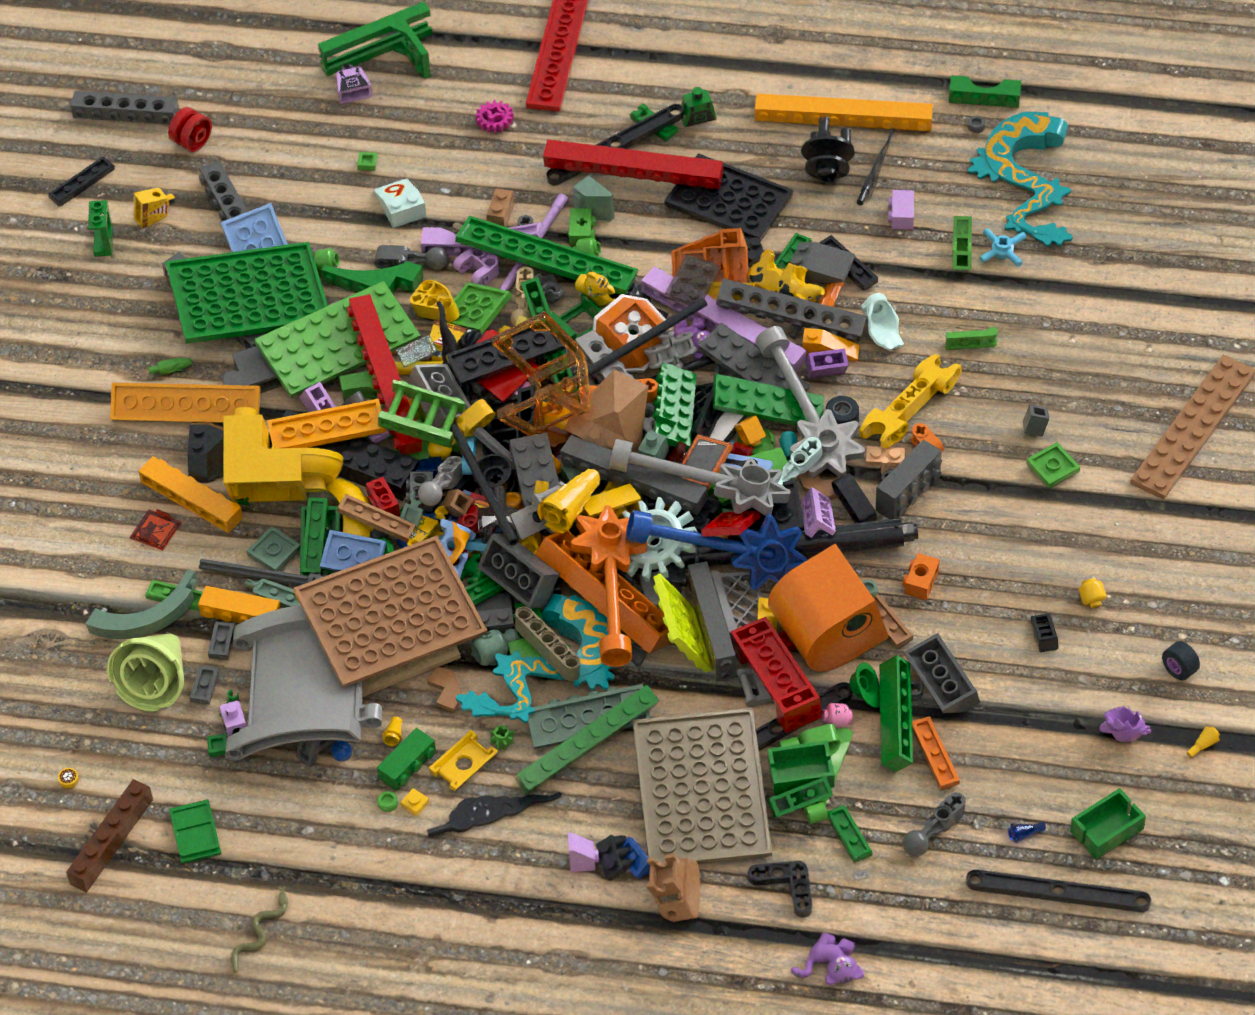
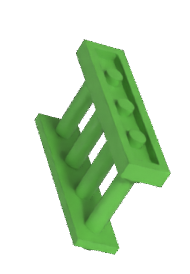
[378,380,465,448]

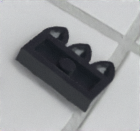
[595,834,634,880]

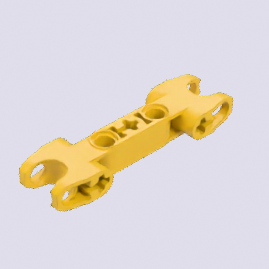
[859,354,962,449]

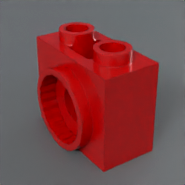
[366,477,400,517]

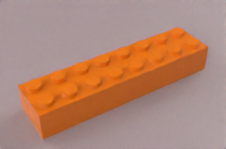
[535,531,670,654]

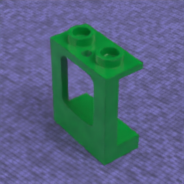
[88,200,113,257]
[551,293,602,348]

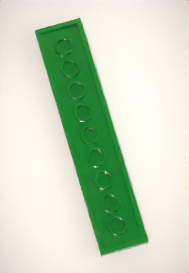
[455,215,638,295]

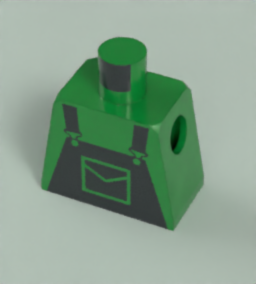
[681,87,717,127]

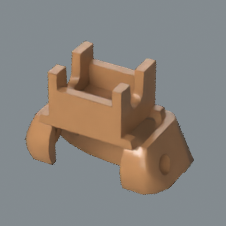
[646,853,700,922]

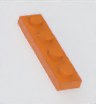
[912,716,960,790]

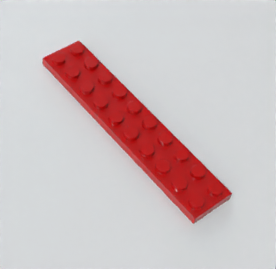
[526,0,589,112]

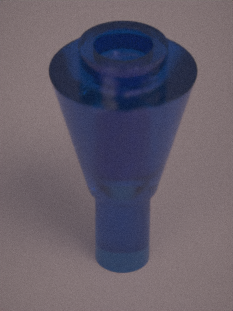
[1008,822,1046,843]

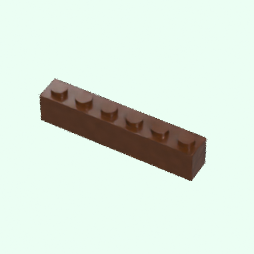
[66,779,153,893]

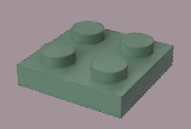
[246,526,300,571]

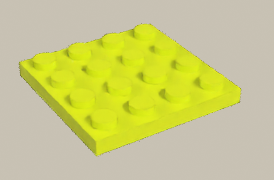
[653,574,713,672]

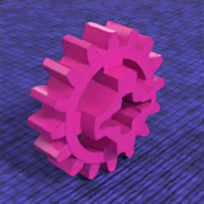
[476,100,514,134]

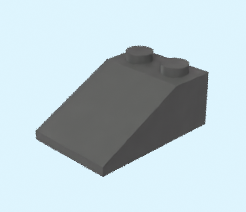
[790,242,855,284]
[475,590,514,634]

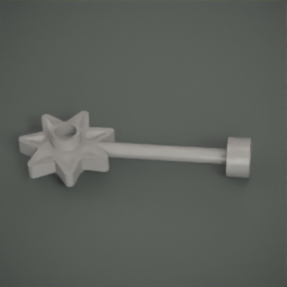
[755,326,865,478]
[609,438,791,516]

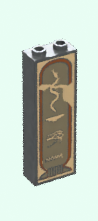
[688,561,736,682]

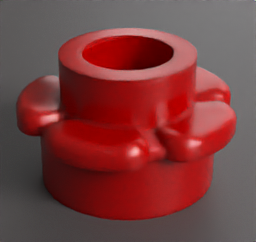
[462,513,480,531]

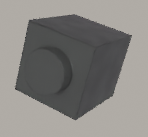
[1023,404,1049,437]

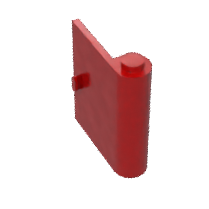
[475,329,543,403]

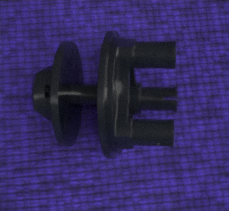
[801,116,855,184]

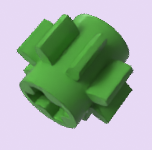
[490,725,514,750]

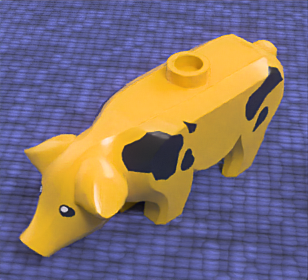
[748,249,824,302]

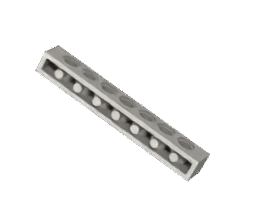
[575,330,673,449]

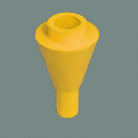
[1186,726,1220,758]

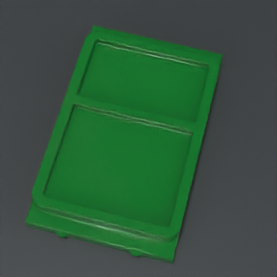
[169,799,222,864]

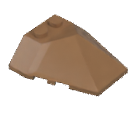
[564,369,649,453]

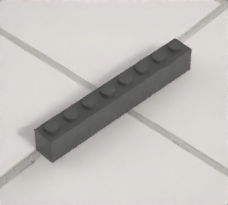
[560,435,708,515]

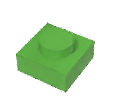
[357,152,378,171]

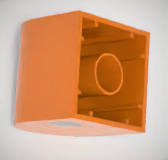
[768,544,889,671]

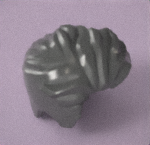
[534,274,565,303]

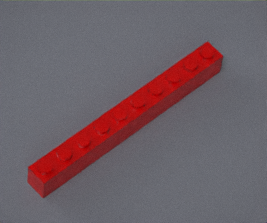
[543,139,723,189]
[346,294,422,455]

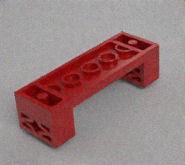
[731,617,822,733]

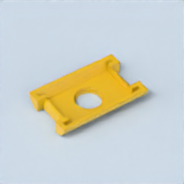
[429,730,498,791]

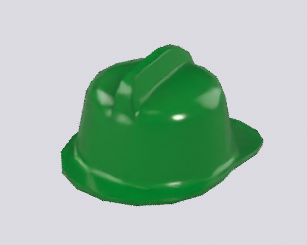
[849,662,880,708]

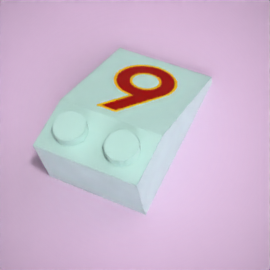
[374,178,426,228]

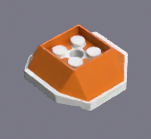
[593,294,672,373]

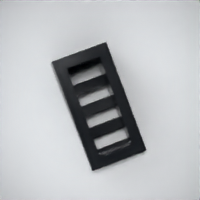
[1030,613,1059,652]

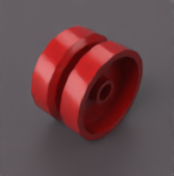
[168,107,212,152]

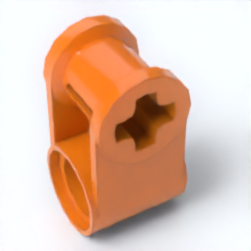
[911,423,944,452]

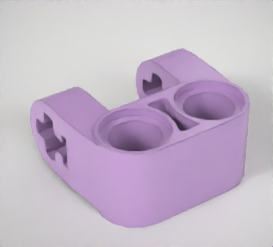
[453,247,499,286]

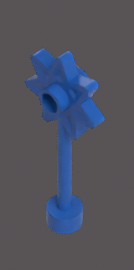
[626,510,807,590]

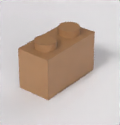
[486,188,514,227]

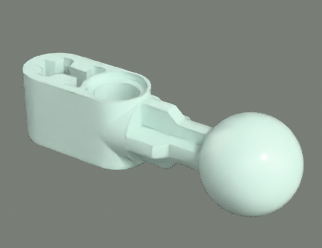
[778,437,823,487]

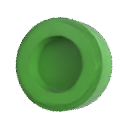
[377,791,398,812]

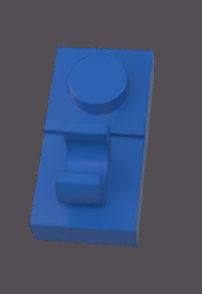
[619,836,650,879]

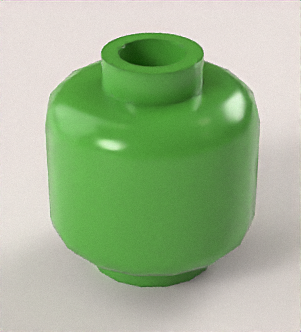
[573,237,601,256]
[314,248,340,273]

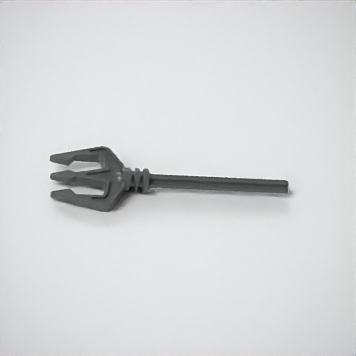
[199,559,337,585]

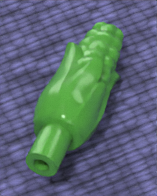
[148,356,193,375]

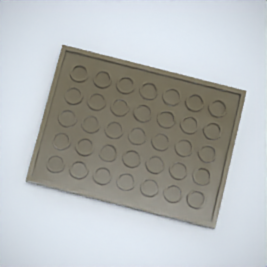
[633,708,772,864]

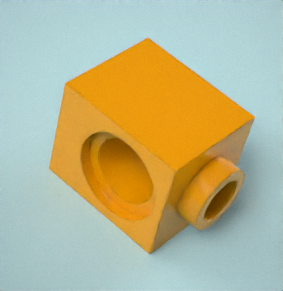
[734,416,766,447]

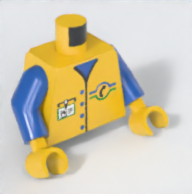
[396,506,449,549]

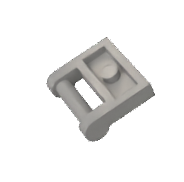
[736,668,774,707]

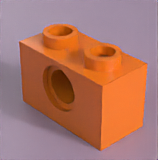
[902,553,940,600]

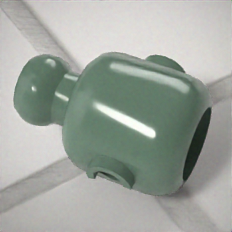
[471,628,520,666]

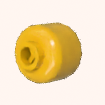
[1079,578,1107,608]

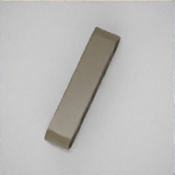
[515,607,580,681]

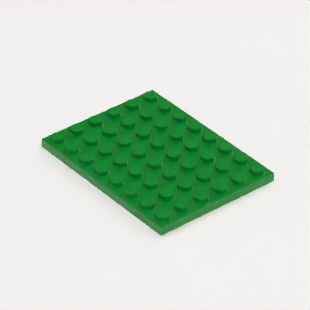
[165,242,328,344]

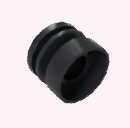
[472,454,518,502]

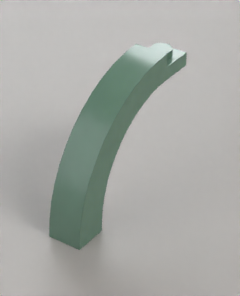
[86,569,198,639]

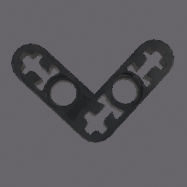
[748,861,812,918]

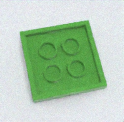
[446,282,512,334]

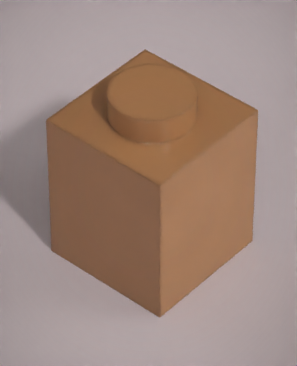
[441,489,473,517]

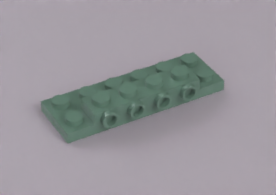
[528,684,651,749]

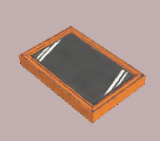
[680,435,733,490]

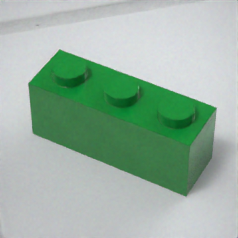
[376,728,436,791]

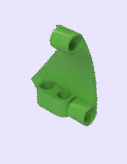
[778,724,853,824]

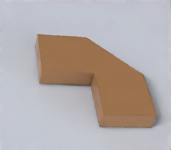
[797,471,839,500]
[427,666,462,713]

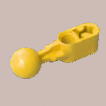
[428,399,495,461]

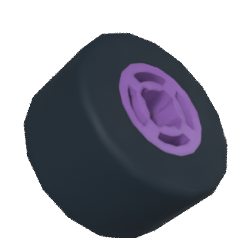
[1162,641,1200,680]

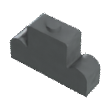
[223,346,282,393]

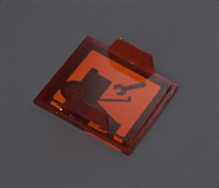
[130,509,182,551]

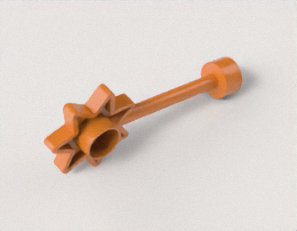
[570,505,648,667]

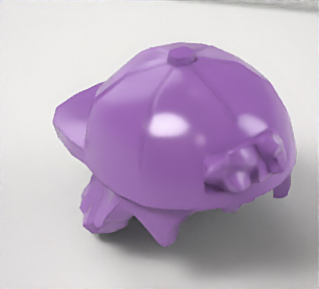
[1100,706,1151,742]

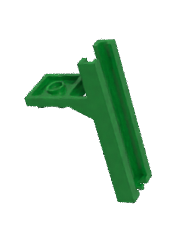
[318,1,433,79]

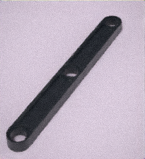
[546,104,684,186]
[756,682,853,751]
[966,869,1151,913]

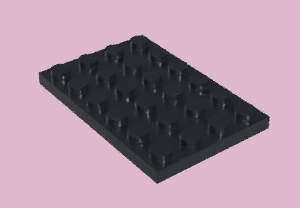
[664,153,793,240]

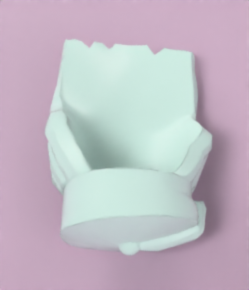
[861,293,904,351]

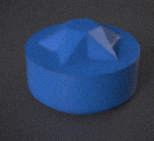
[331,741,352,761]

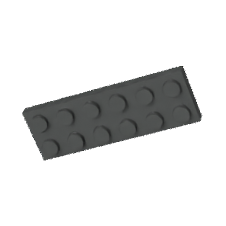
[698,322,810,392]

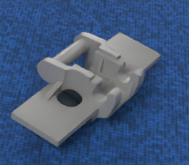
[509,481,592,540]

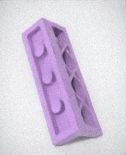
[800,487,836,538]

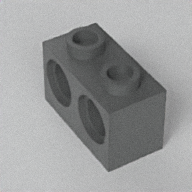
[406,472,433,512]

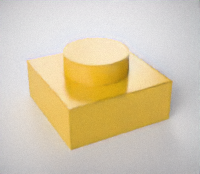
[401,788,430,816]

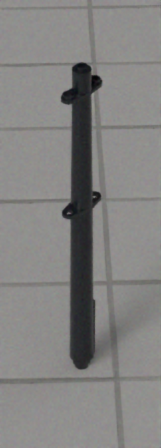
[553,518,918,595]

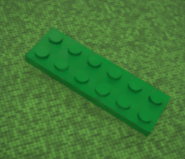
[713,374,824,426]

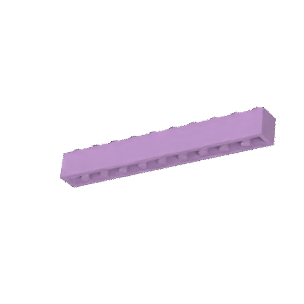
[641,267,806,373]

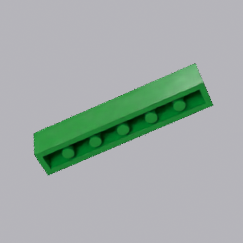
[879,655,913,773]

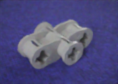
[644,330,697,369]

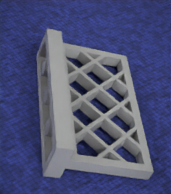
[710,570,763,642]

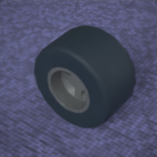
[826,396,859,424]

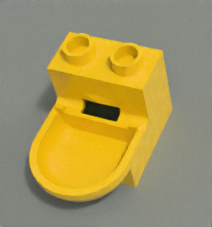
[224,407,343,502]

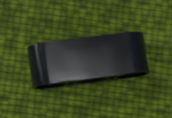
[831,473,877,523]

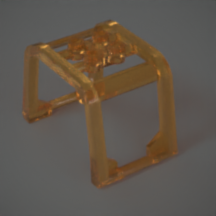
[491,311,591,436]

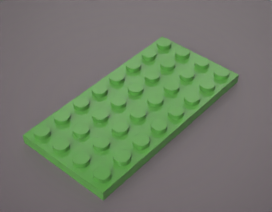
[255,281,421,398]

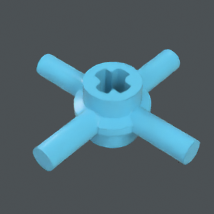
[979,228,1026,267]

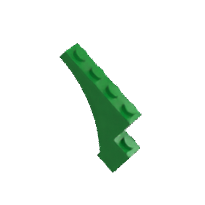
[321,261,424,294]

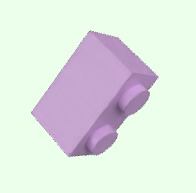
[888,190,914,230]

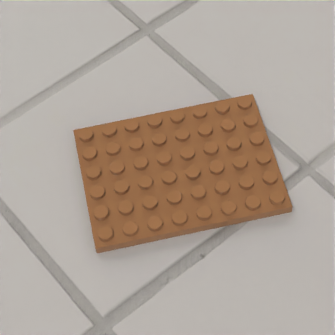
[293,536,487,688]

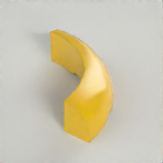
[326,478,373,538]

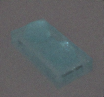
[396,335,438,367]

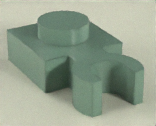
[400,491,425,528]

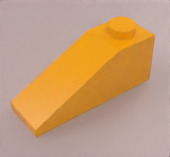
[802,328,860,362]

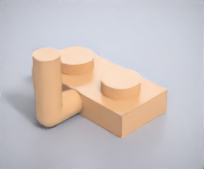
[866,446,905,474]

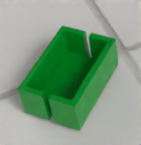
[767,740,835,796]
[1070,788,1146,860]

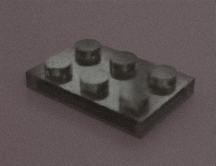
[665,254,720,306]

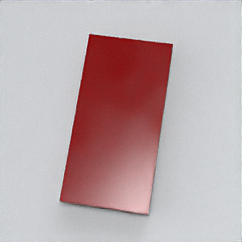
[701,510,760,537]

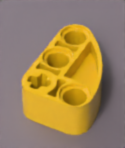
[409,280,459,322]

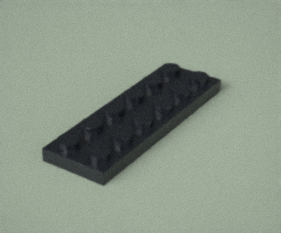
[446,318,564,387]

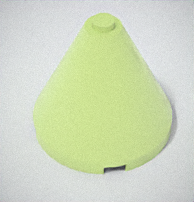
[107,634,184,711]

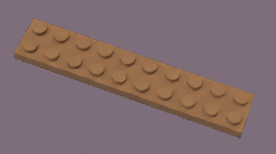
[1130,354,1255,500]

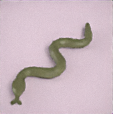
[231,886,288,973]

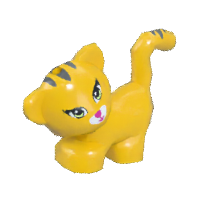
[575,272,615,306]

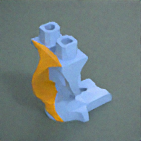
[440,518,476,578]

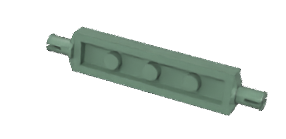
[244,578,300,608]

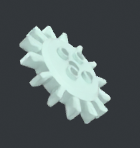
[622,497,698,582]

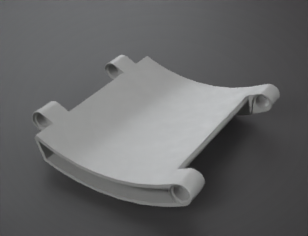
[225,605,382,760]

